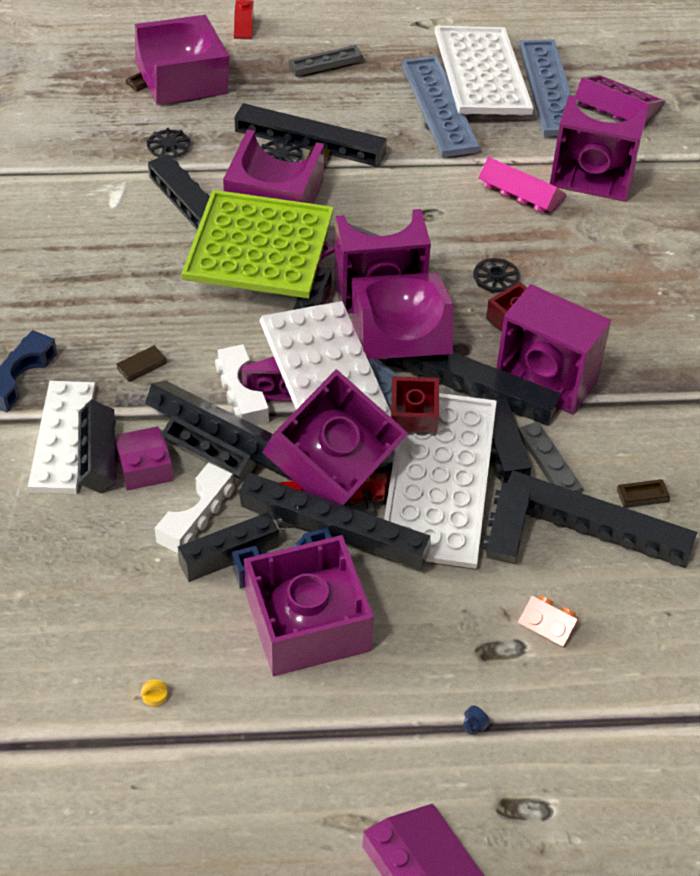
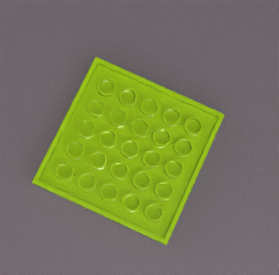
[181,190,334,298]

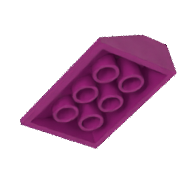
[575,75,665,125]
[362,803,484,876]

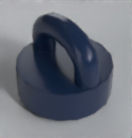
[463,705,490,735]

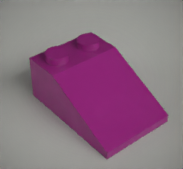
[242,356,293,402]
[115,426,173,491]

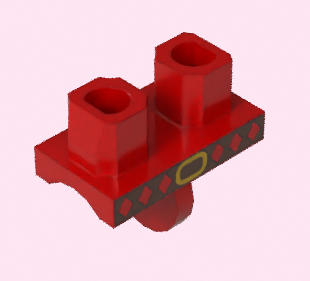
[348,471,387,504]

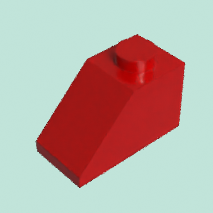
[234,0,254,40]

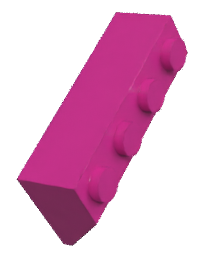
[478,157,567,213]

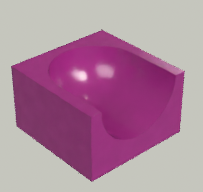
[135,14,230,105]
[550,95,648,202]
[223,130,324,204]
[334,209,431,314]
[352,272,453,360]
[496,284,612,415]
[262,369,408,505]
[244,535,374,677]

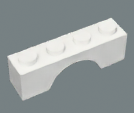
[215,344,269,426]
[155,462,235,553]

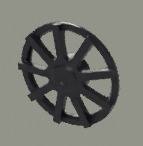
[147,128,190,158]
[261,139,302,162]
[473,258,520,293]

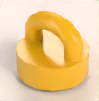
[141,679,168,707]

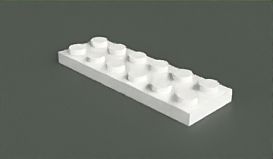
[28,381,95,494]

